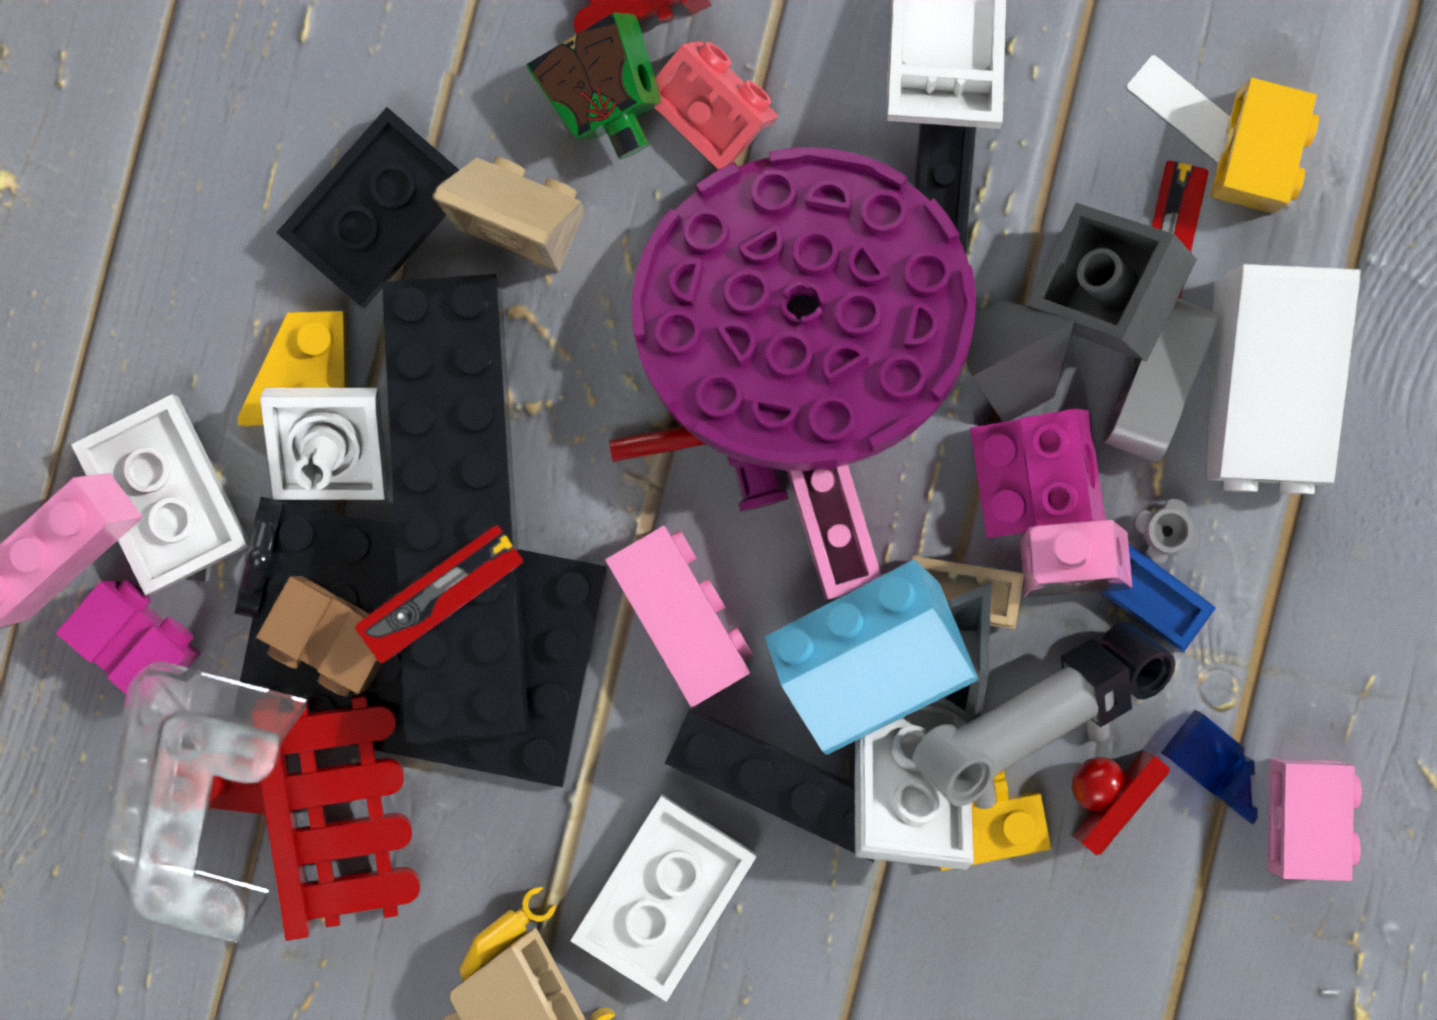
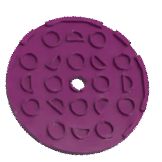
[631,147,976,471]

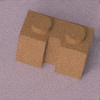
[256,576,383,697]

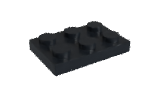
[276,107,459,309]

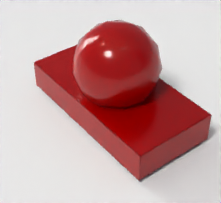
[1071,750,1170,856]

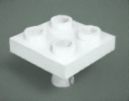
[260,388,388,500]

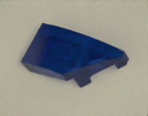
[1161,710,1258,825]

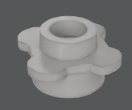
[1134,499,1200,563]

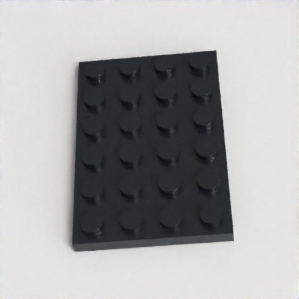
[231,502,608,787]

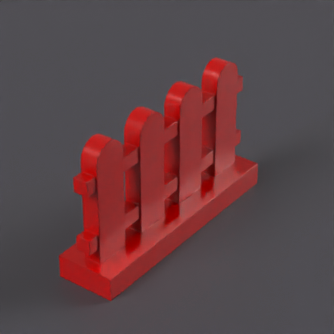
[250,694,420,941]

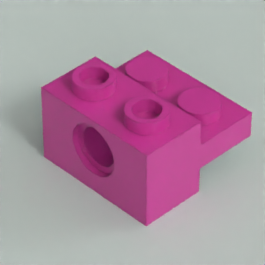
[970,409,1106,538]

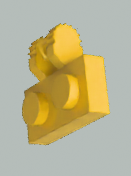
[939,770,1052,871]

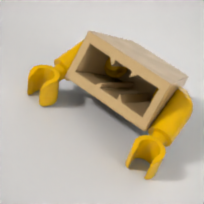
[443,887,616,1020]

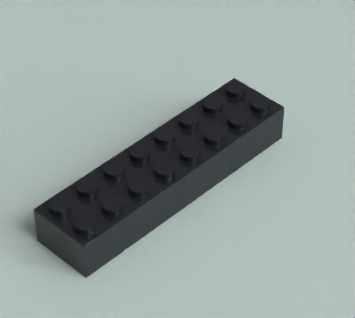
[382,274,529,744]

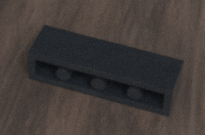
[665,707,875,862]

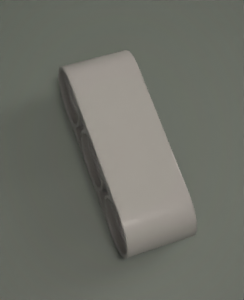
[1103,298,1218,463]

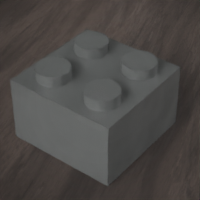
[1026,203,1197,362]

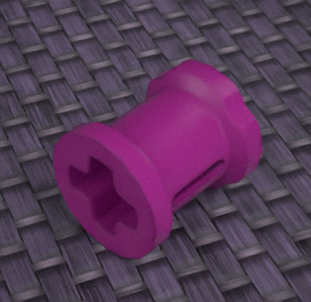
[727,456,789,512]

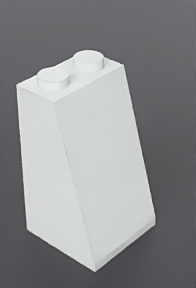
[1206,264,1360,495]

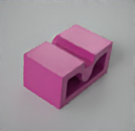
[56,580,201,708]

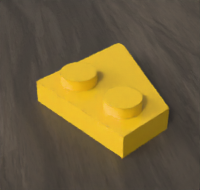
[238,311,349,427]

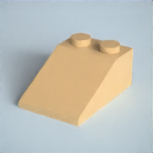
[433,156,585,272]

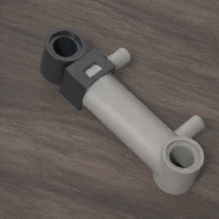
[913,622,1176,809]

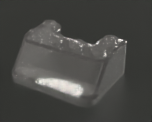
[101,662,307,944]

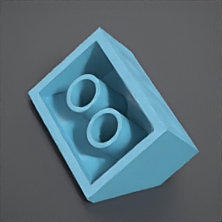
[765,559,979,755]

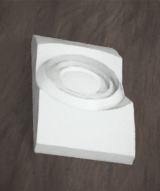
[887,0,1006,129]

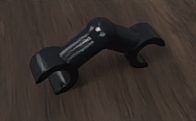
[234,497,283,618]

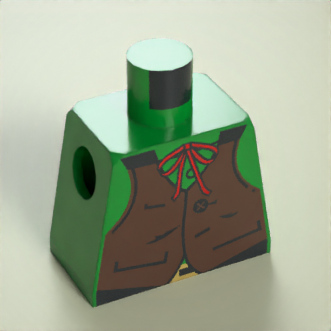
[526,13,661,160]

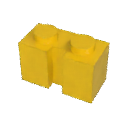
[1209,77,1319,214]

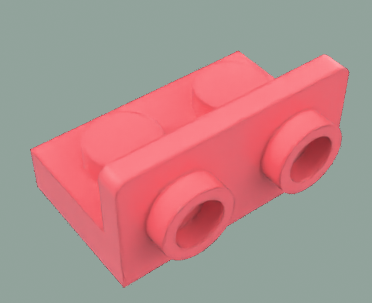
[654,41,778,170]

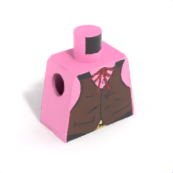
[1020,520,1133,597]

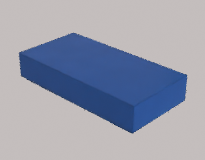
[1098,543,1216,653]

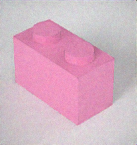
[1267,758,1362,881]

